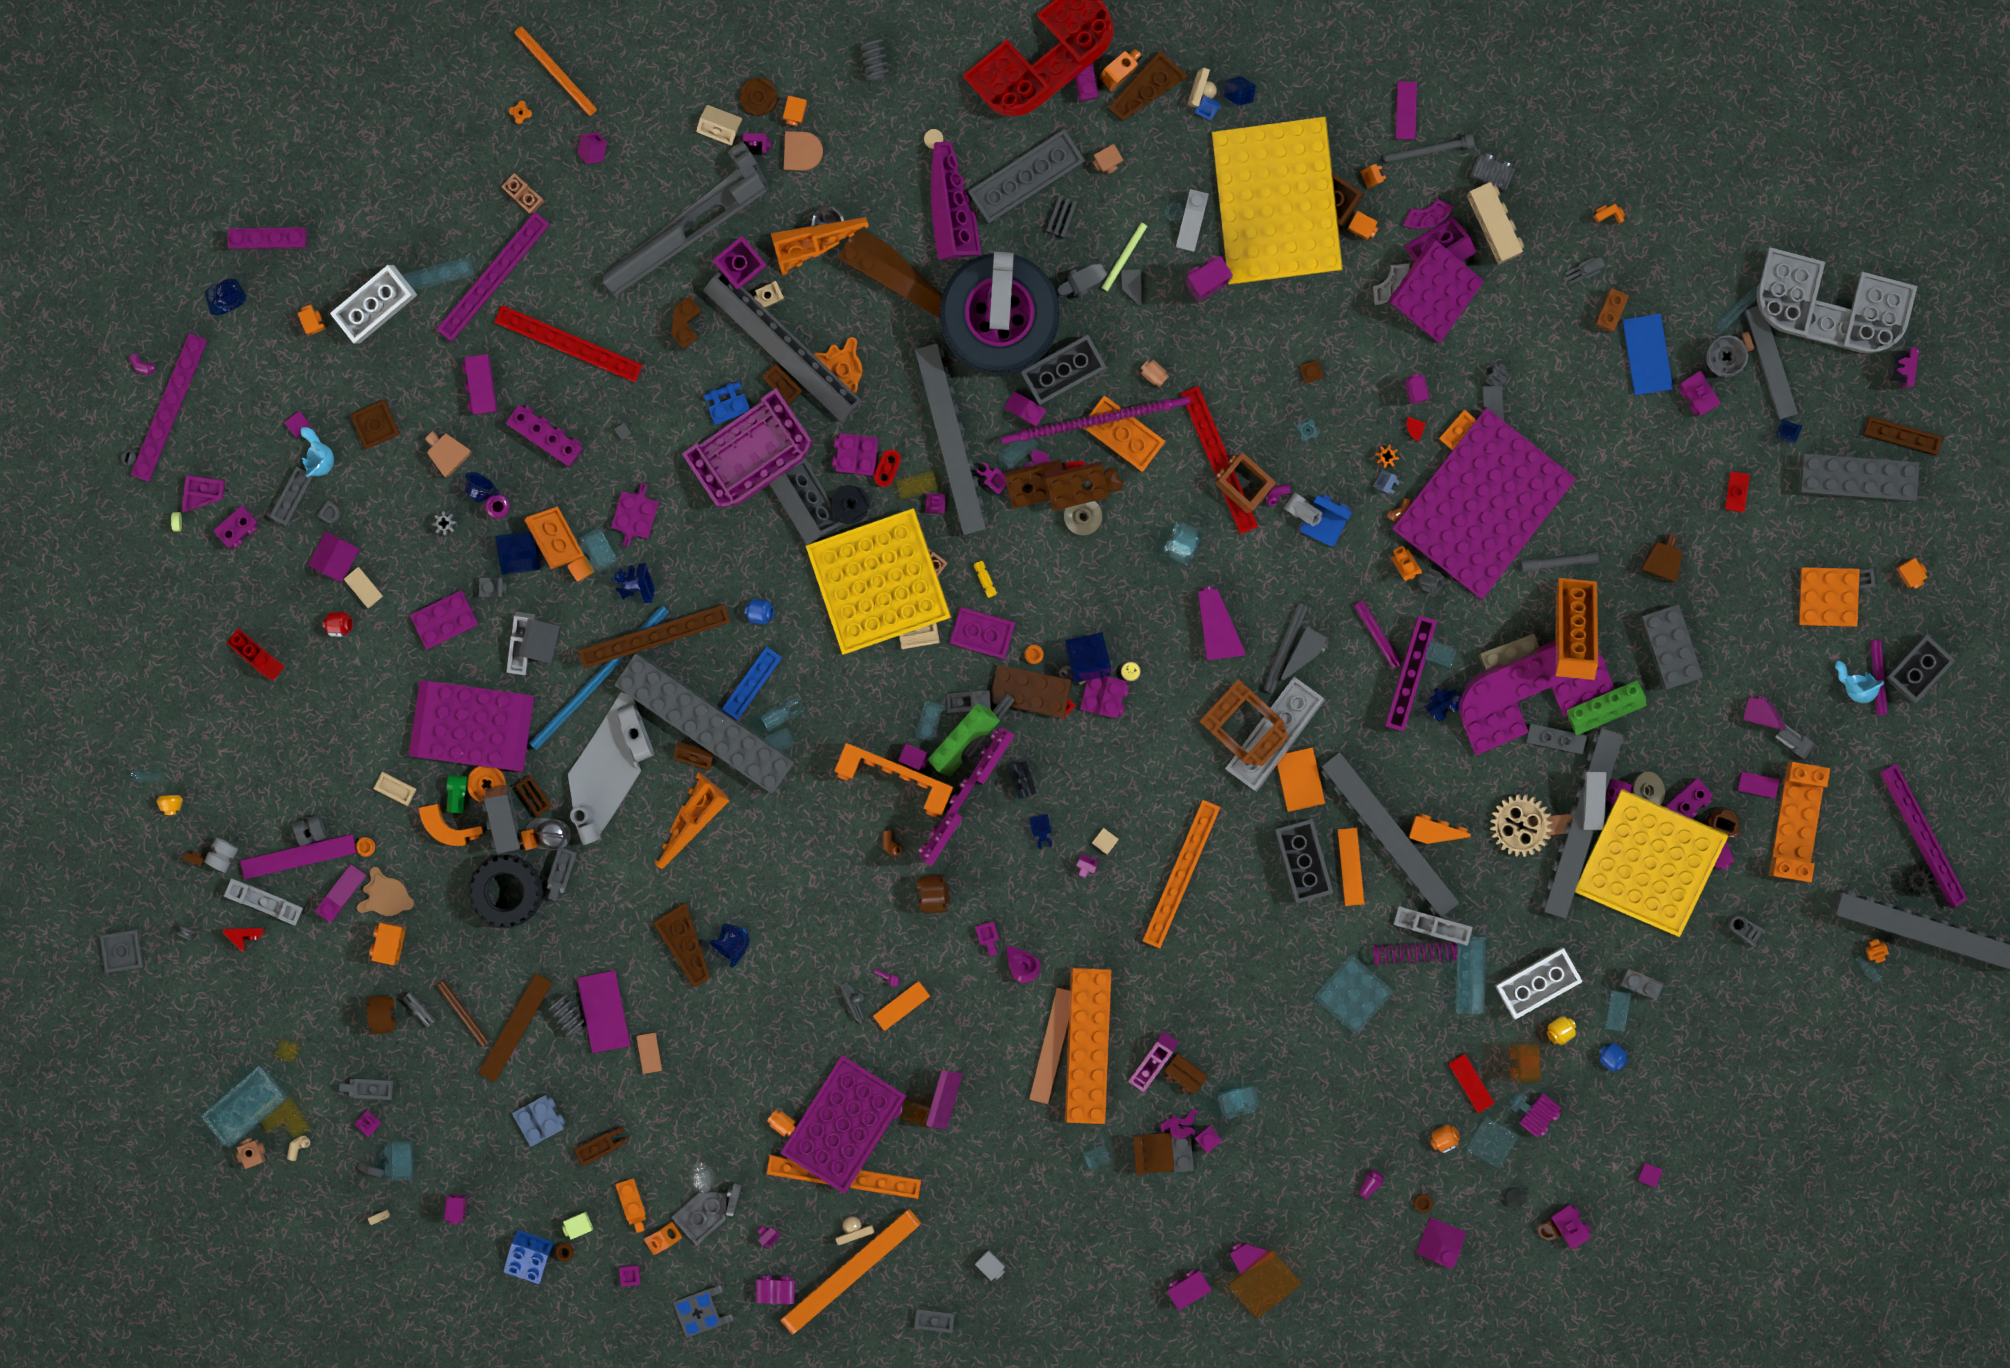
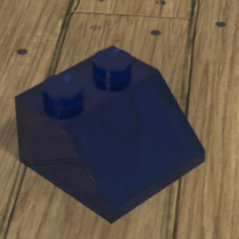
[495,531,540,575]

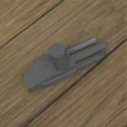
[1564,257,1605,284]
[840,982,864,1024]

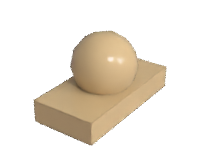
[1188,68,1217,107]
[835,1216,874,1245]

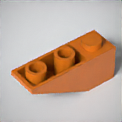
[1408,813,1471,844]

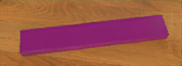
[240,834,358,879]

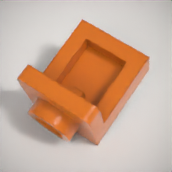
[1593,204,1625,224]

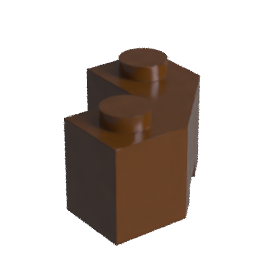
[671,295,703,351]

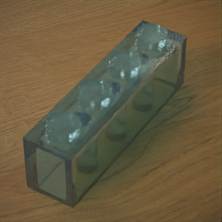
[1456,936,1486,1014]

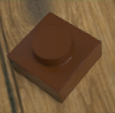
[1300,360,1324,384]
[183,850,205,866]

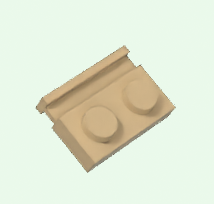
[899,623,940,649]

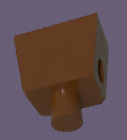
[1640,534,1683,582]

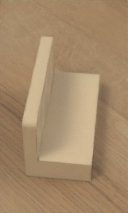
[696,105,742,146]

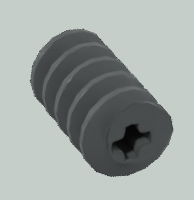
[861,39,890,81]
[548,993,585,1037]

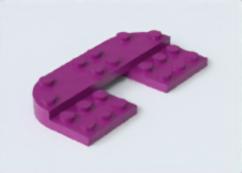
[1459,640,1615,755]
[918,727,1015,867]

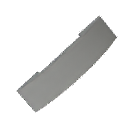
[224,878,303,926]

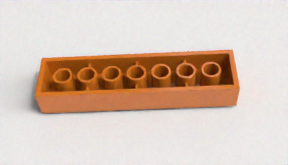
[1065,967,1111,1124]

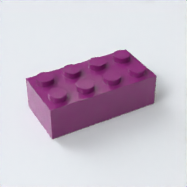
[1185,255,1233,303]

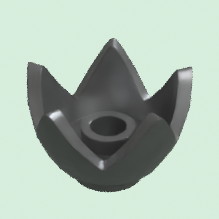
[811,204,844,226]

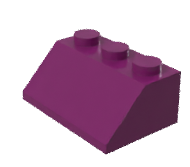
[1404,217,1476,263]

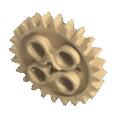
[1490,794,1553,857]

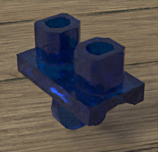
[1425,688,1460,722]

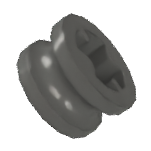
[176,925,195,940]

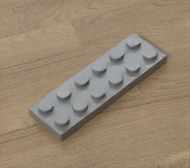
[1225,677,1325,792]

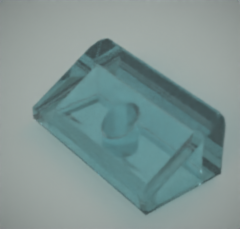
[998,438,1039,470]

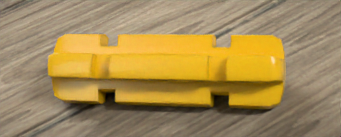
[974,561,997,598]

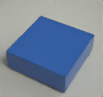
[1194,95,1220,121]

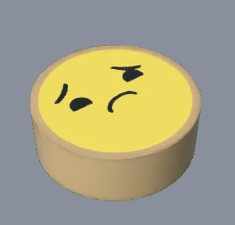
[1121,662,1140,681]

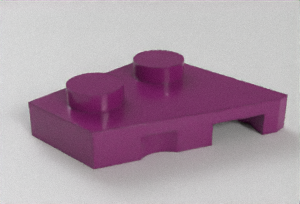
[182,475,225,512]

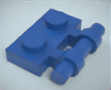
[703,381,750,425]

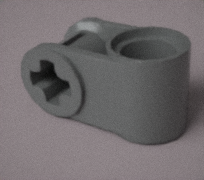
[1727,915,1766,947]

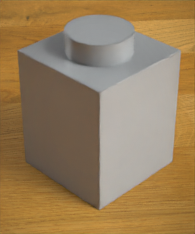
[975,1249,1005,1281]

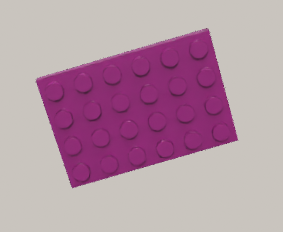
[781,1055,907,1194]

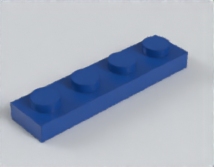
[722,646,782,720]

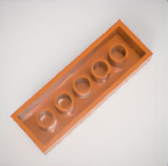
[1555,578,1598,680]

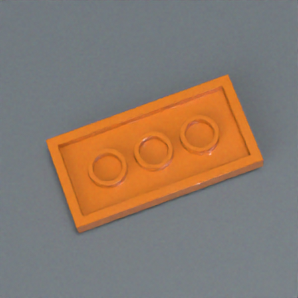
[1082,396,1165,472]

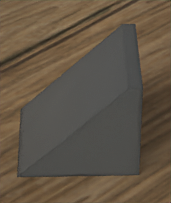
[614,423,631,440]

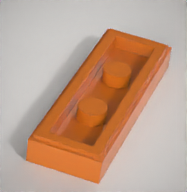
[873,981,930,1031]

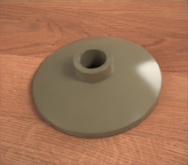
[1064,501,1102,535]
[1633,772,1665,805]

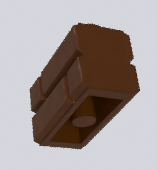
[1163,1052,1208,1095]

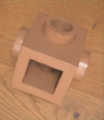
[236,1138,266,1169]

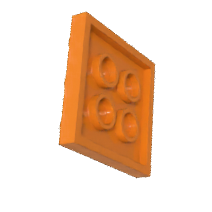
[1799,567,1860,626]

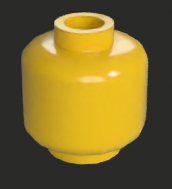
[1547,1016,1576,1045]

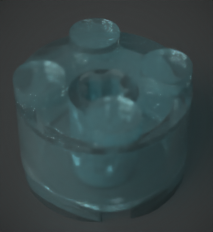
[1164,521,1203,565]

